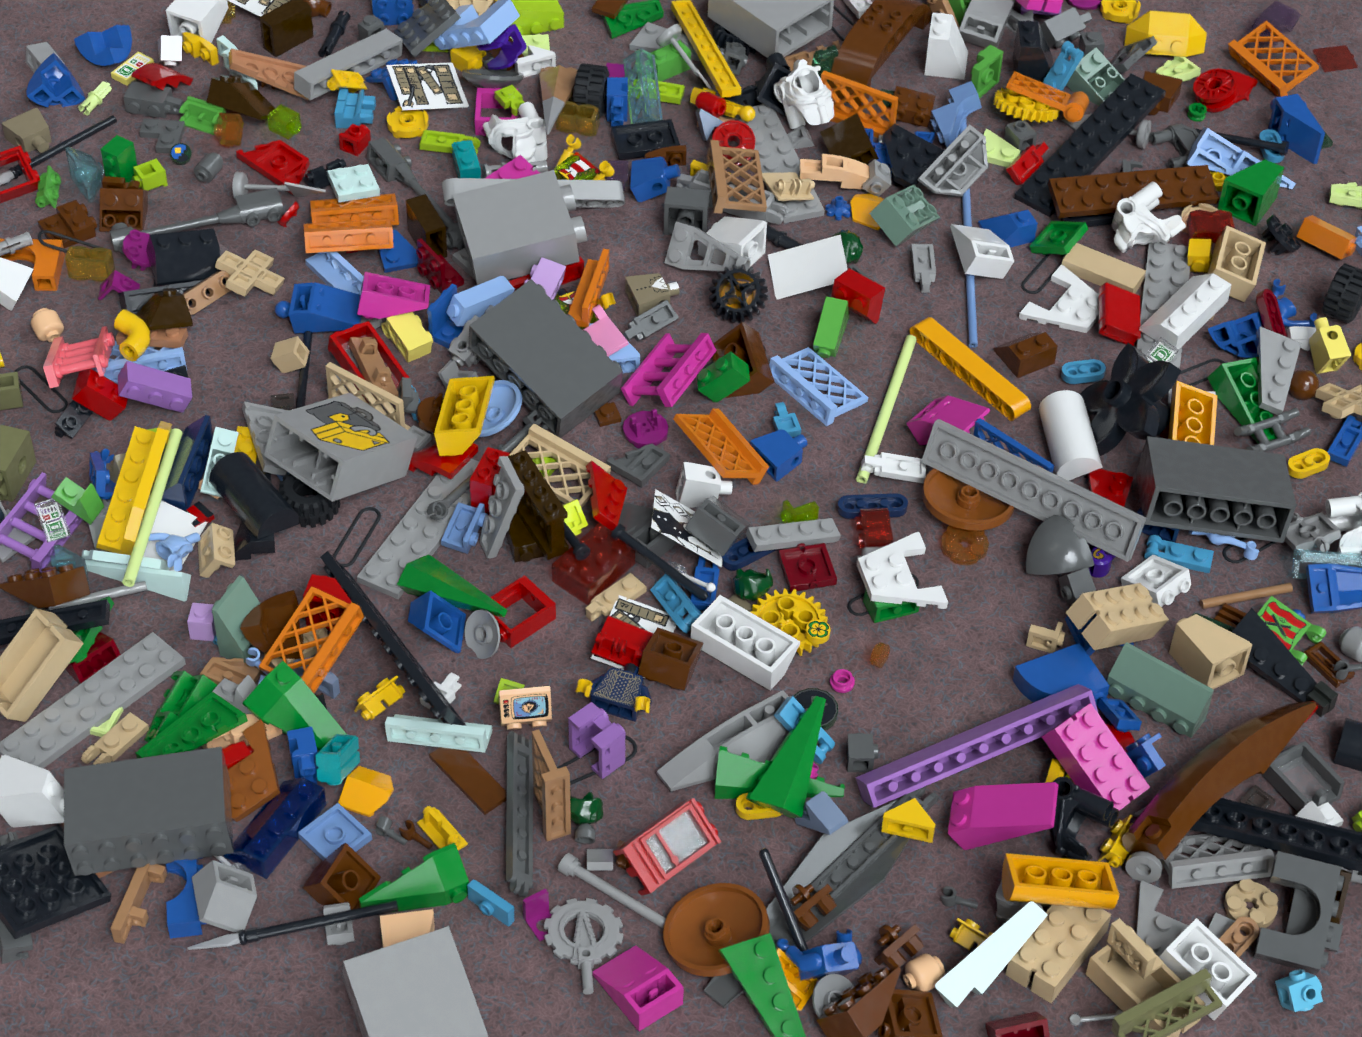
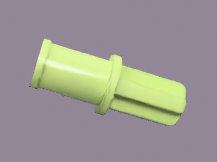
[78,81,112,115]

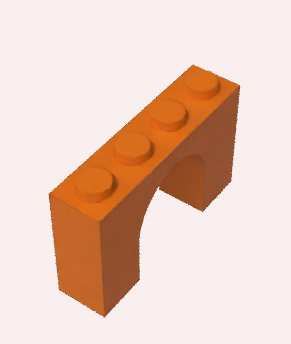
[0,239,65,291]

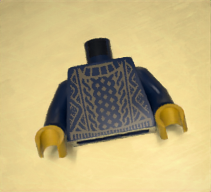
[575,663,652,722]

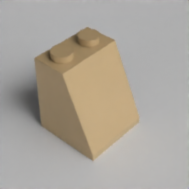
[1169,614,1252,689]

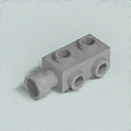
[448,305,494,367]

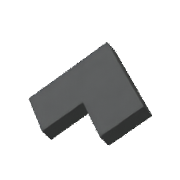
[1285,889,1343,952]

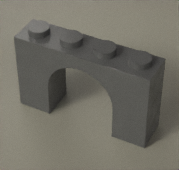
[1253,851,1344,974]

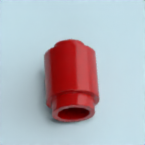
[695,92,726,118]

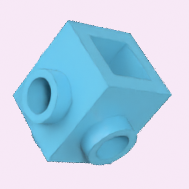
[1275,970,1323,1012]

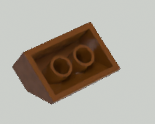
[712,322,774,398]

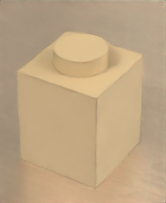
[271,336,310,373]

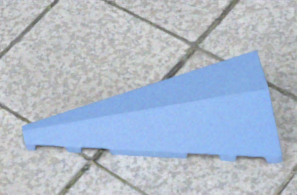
[1186,127,1296,189]

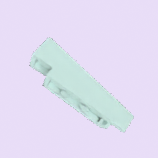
[935,901,1047,1007]

